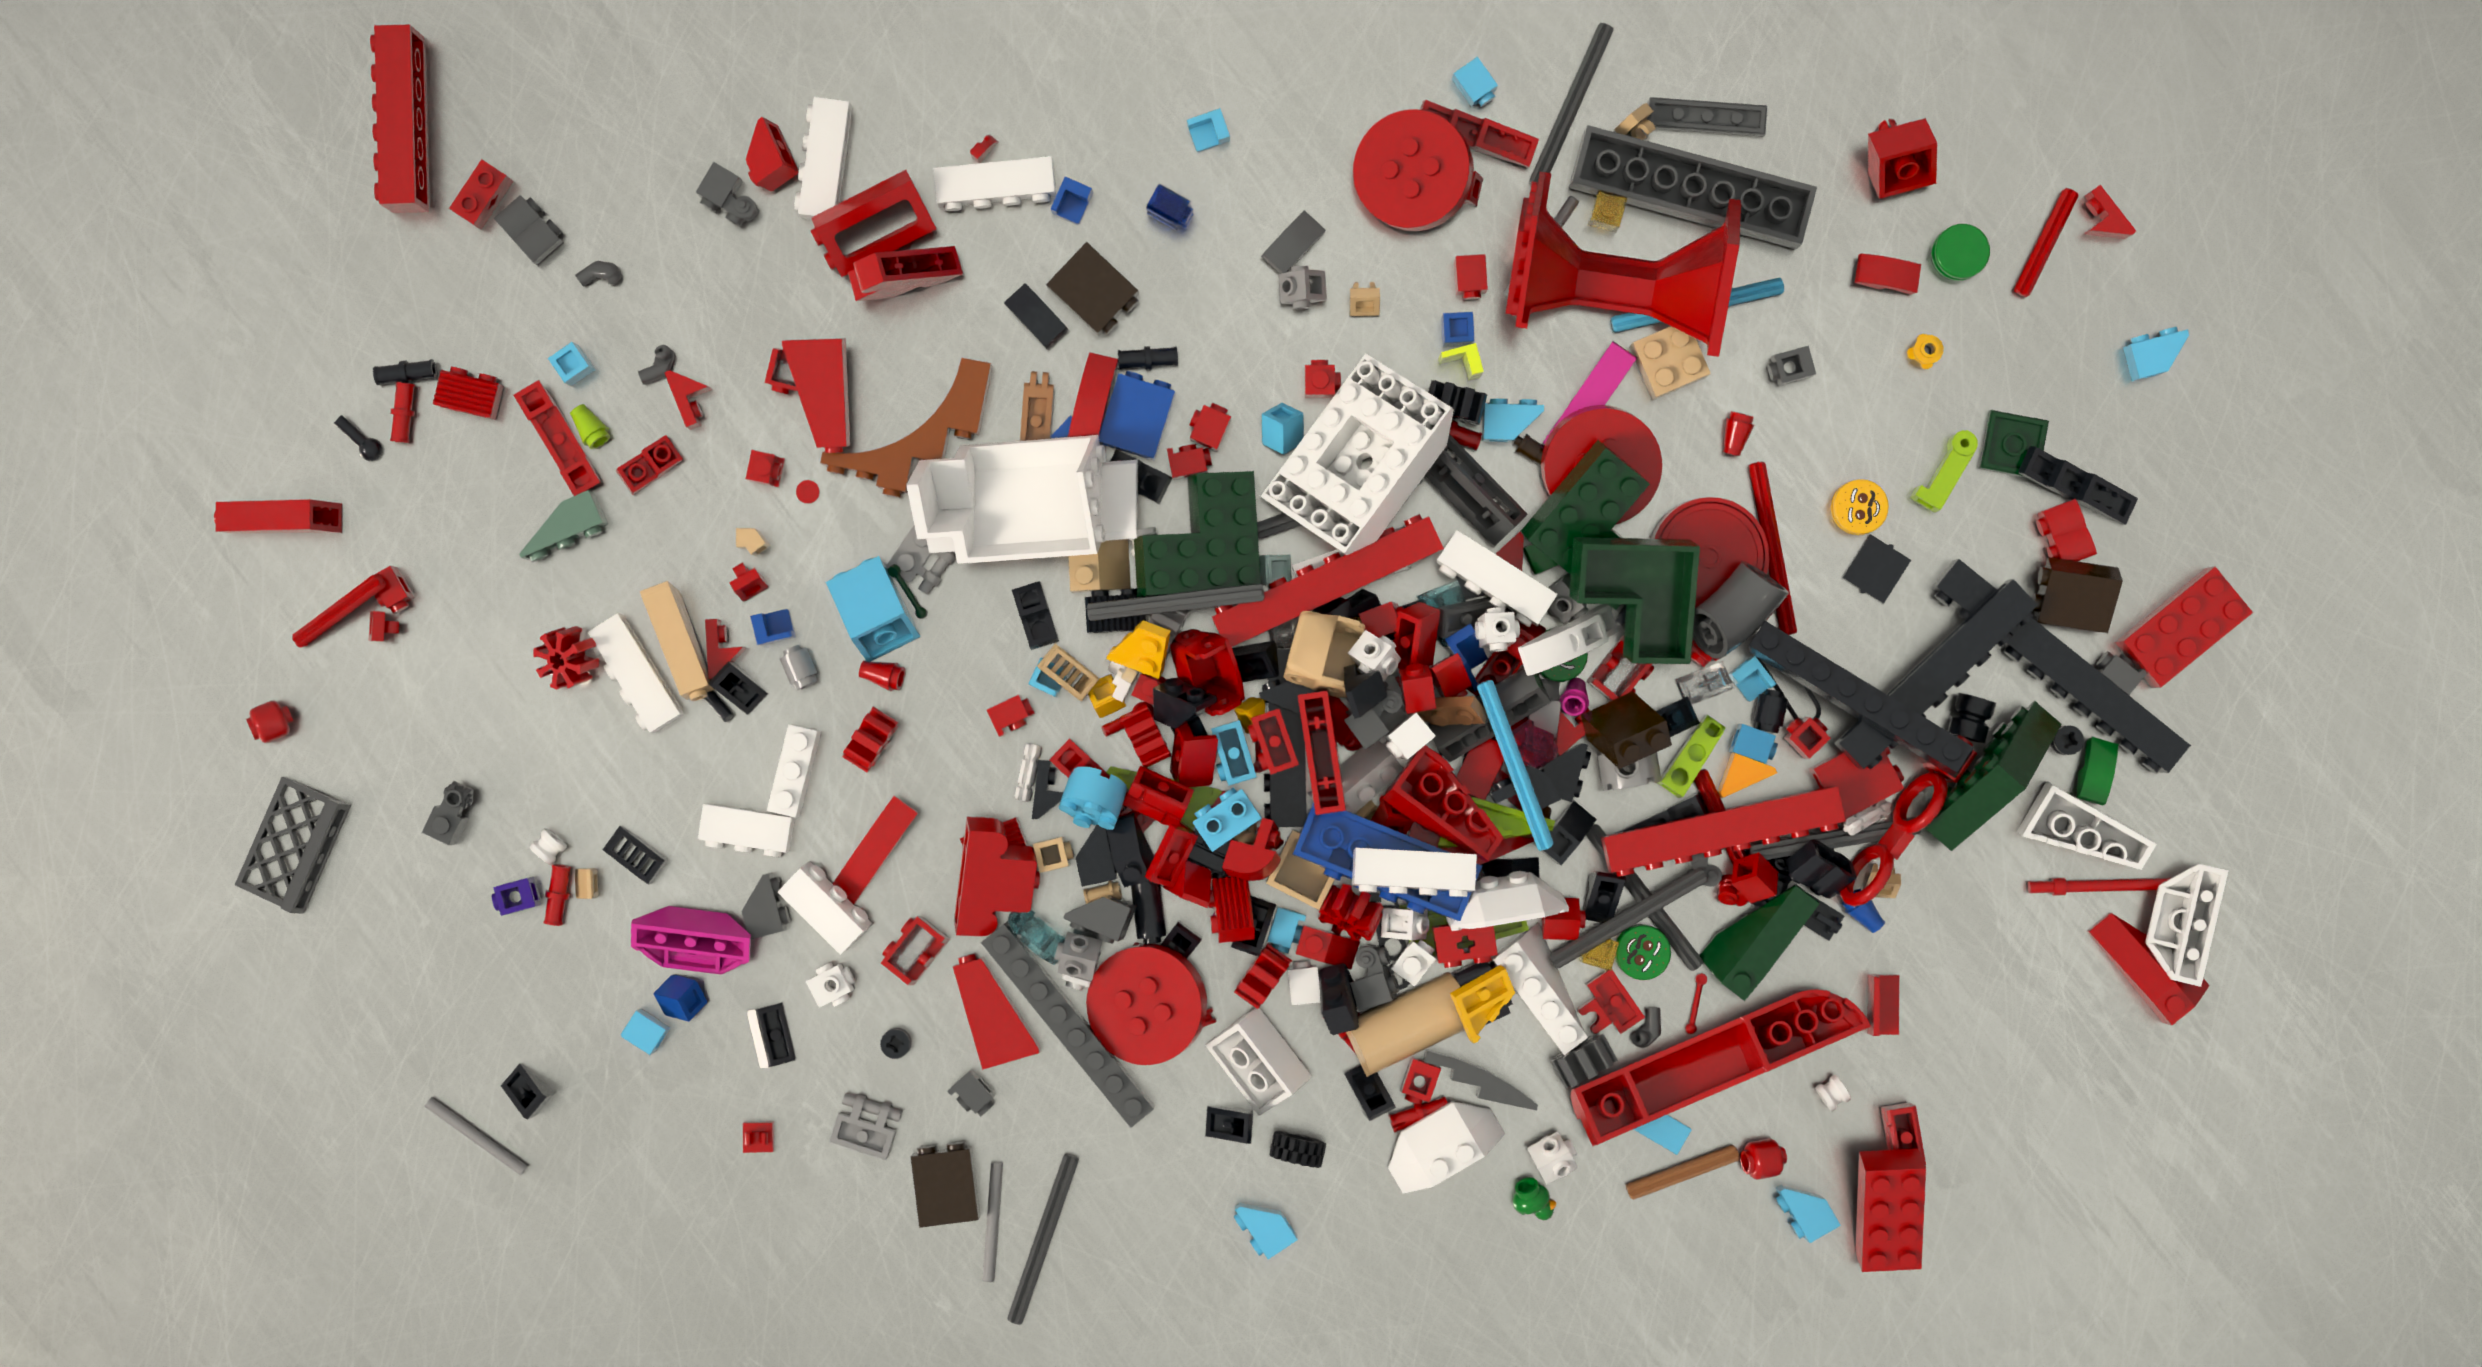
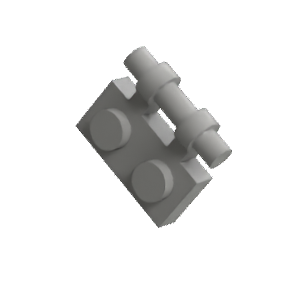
[886,525,956,595]
[829,1093,902,1160]

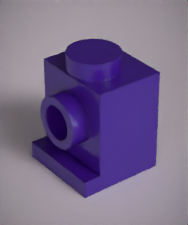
[492,877,541,916]

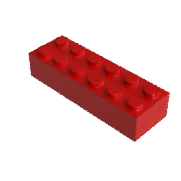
[370,24,429,213]

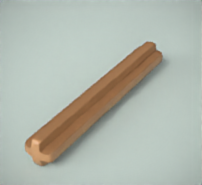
[1626,1145,1740,1200]

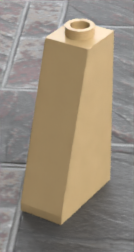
[640,581,714,701]

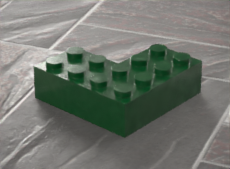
[1521,440,1650,610]
[1134,471,1261,597]
[1569,537,1700,664]
[1925,701,2062,851]

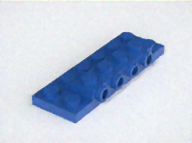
[1292,802,1482,921]

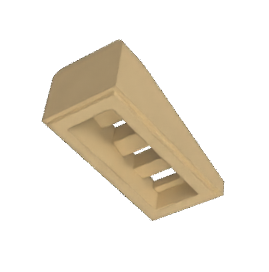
[1037,643,1100,701]

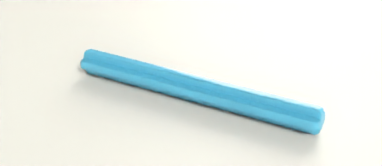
[1611,278,1784,332]
[1477,680,1554,851]

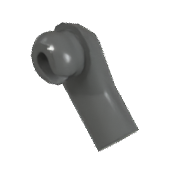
[1632,1007,1661,1048]

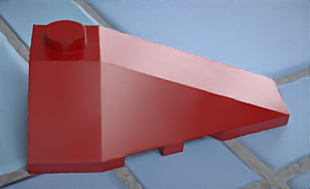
[1382,745,1504,862]
[2088,913,2210,1025]

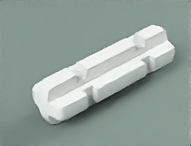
[1015,743,1041,802]
[1843,799,1891,836]

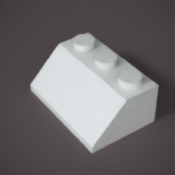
[1205,1008,1312,1116]

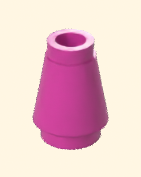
[1559,678,1589,716]

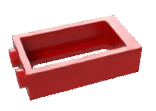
[810,170,936,277]

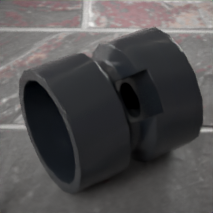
[1948,693,1996,743]

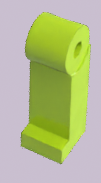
[1910,430,1978,513]
[1657,714,1726,798]

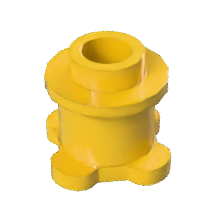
[1907,334,1944,369]

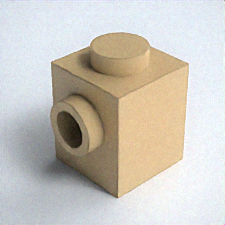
[1033,836,1074,873]

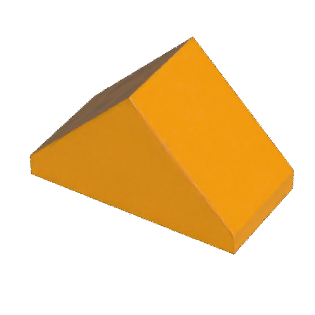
[1717,753,1777,798]

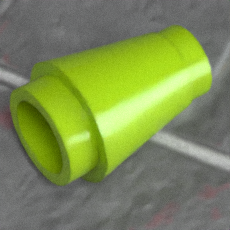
[570,404,610,449]

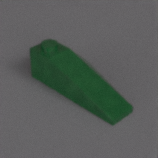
[1699,884,1820,1001]

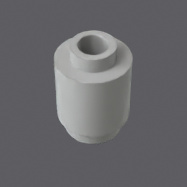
[779,644,818,691]

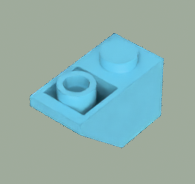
[2123,327,2189,382]
[1482,398,1544,442]
[1776,1185,1841,1243]
[1234,1203,1298,1259]

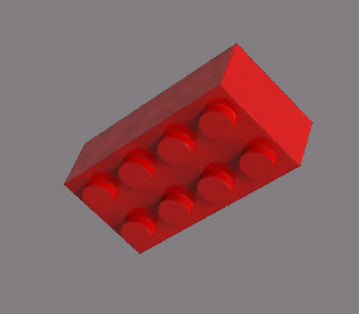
[2114,566,2253,688]
[1855,1149,1926,1272]

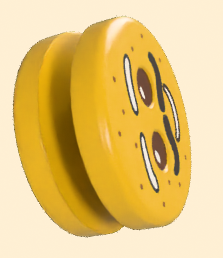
[1830,479,1889,535]

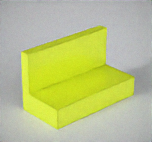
[1438,343,1484,381]

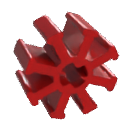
[533,626,599,689]
[1120,704,1171,768]
[842,707,899,773]
[1319,884,1384,942]
[1234,943,1292,1009]

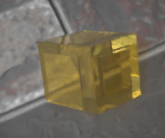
[1579,932,1619,971]

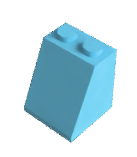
[826,556,921,662]

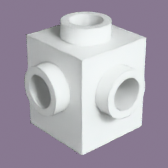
[1475,607,1520,652]
[1348,630,1401,682]
[806,962,855,1008]
[1527,1131,1578,1185]

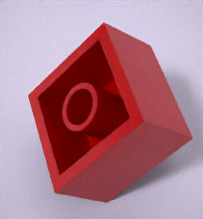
[1868,118,1937,199]

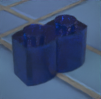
[1146,184,1194,232]

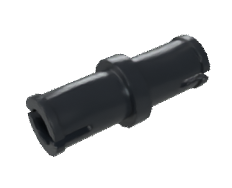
[1118,346,1178,370]
[373,359,437,385]

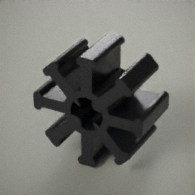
[1428,380,1487,425]

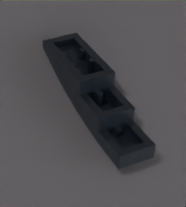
[2018,446,2138,525]

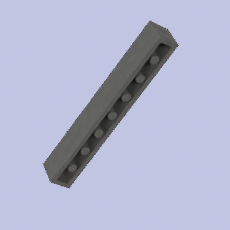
[981,922,1155,1128]

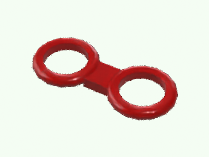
[1840,772,1948,907]

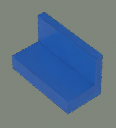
[1445,624,1488,691]

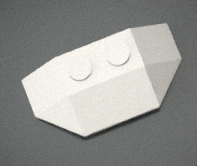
[2145,864,2228,987]
[1446,871,1569,931]
[1388,1101,1505,1193]

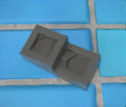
[1261,210,1326,274]

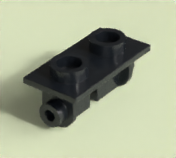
[1793,884,1845,941]

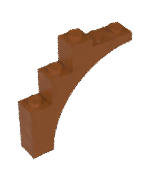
[820,358,993,497]

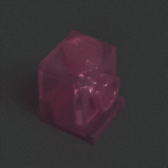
[1512,719,1558,769]

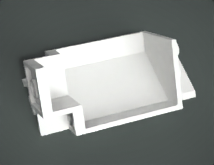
[906,435,1138,564]

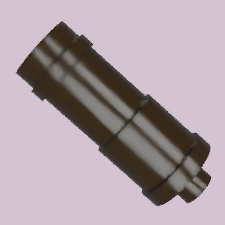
[1514,433,1544,465]

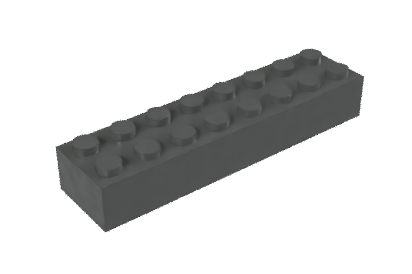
[1569,125,1817,249]

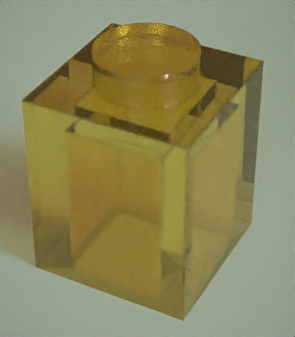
[1588,191,1627,233]

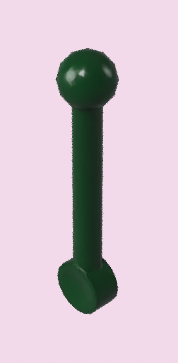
[888,564,927,619]

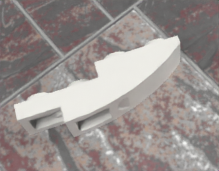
[1518,604,1618,676]

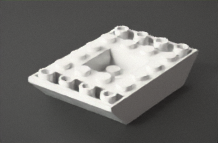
[1260,353,1454,555]

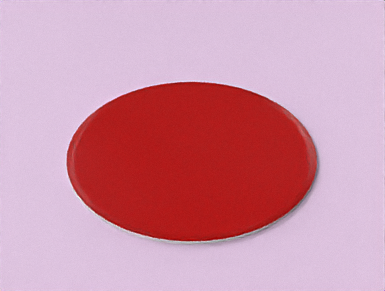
[796,480,819,504]

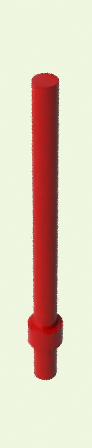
[2028,878,2171,896]

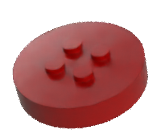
[1353,109,1474,231]
[1541,405,1662,524]
[1651,497,1769,608]
[1086,944,1207,1065]

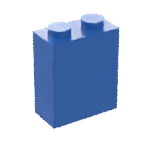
[1099,371,1176,461]

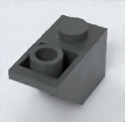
[741,872,790,939]
[1063,895,1137,944]

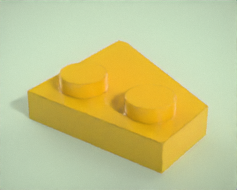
[1106,620,1171,679]
[1450,965,1515,1044]

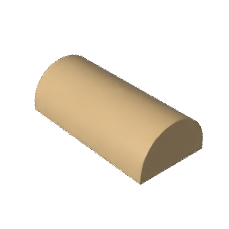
[1346,972,1465,1077]

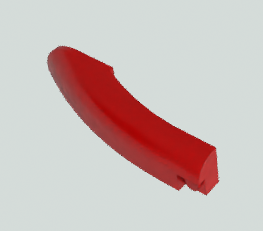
[1571,989,1871,1146]

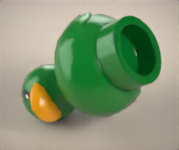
[1512,1178,1556,1220]

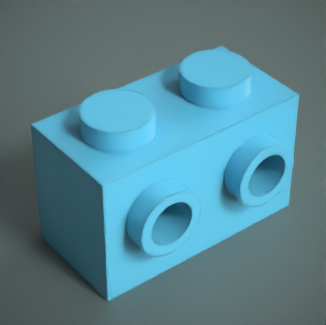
[1211,720,1257,786]
[1192,787,1262,852]

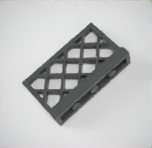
[235,777,350,914]

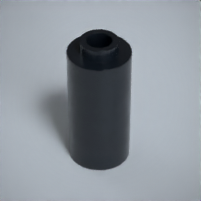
[1131,881,1166,944]

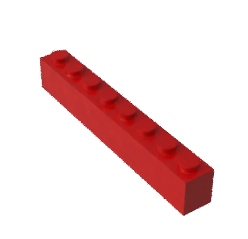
[1212,514,1444,647]
[1601,786,1846,877]

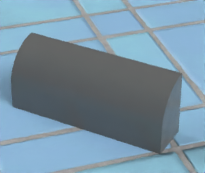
[1429,668,1551,762]

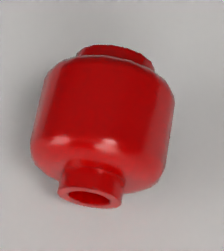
[246,700,294,743]
[1740,1138,1787,1180]

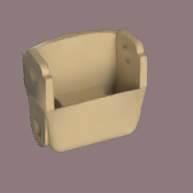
[1283,611,1365,698]

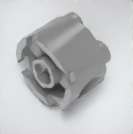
[1597,752,1662,791]

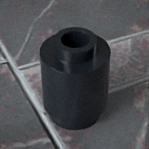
[1754,689,1788,733]

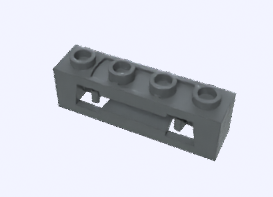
[1425,434,1528,546]

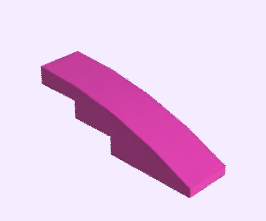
[1543,341,1637,444]

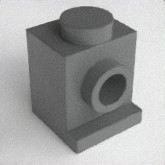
[1767,345,1816,386]
[2096,651,2147,695]
[947,1069,995,1117]

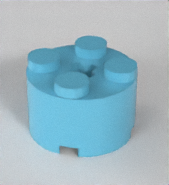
[1059,767,1127,830]

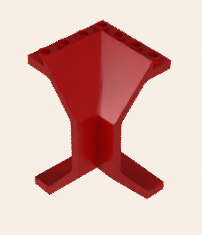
[1505,172,1741,357]

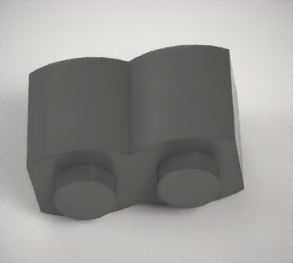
[494,195,563,265]

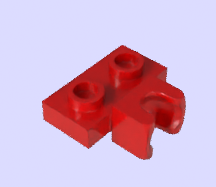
[1577,968,1645,1034]

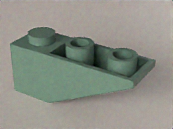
[519,490,608,562]

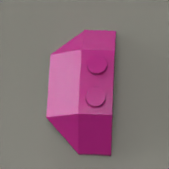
[631,906,751,975]

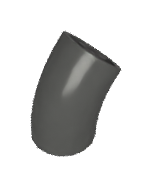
[1693,561,1789,659]

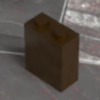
[1046,242,1139,336]
[2032,557,2123,633]
[1581,692,1672,769]
[911,1142,981,1228]

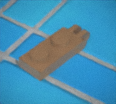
[1020,371,1054,441]
[1415,696,1488,726]

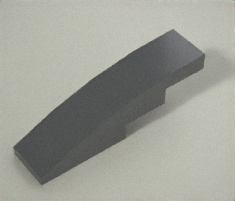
[1423,1049,1538,1110]

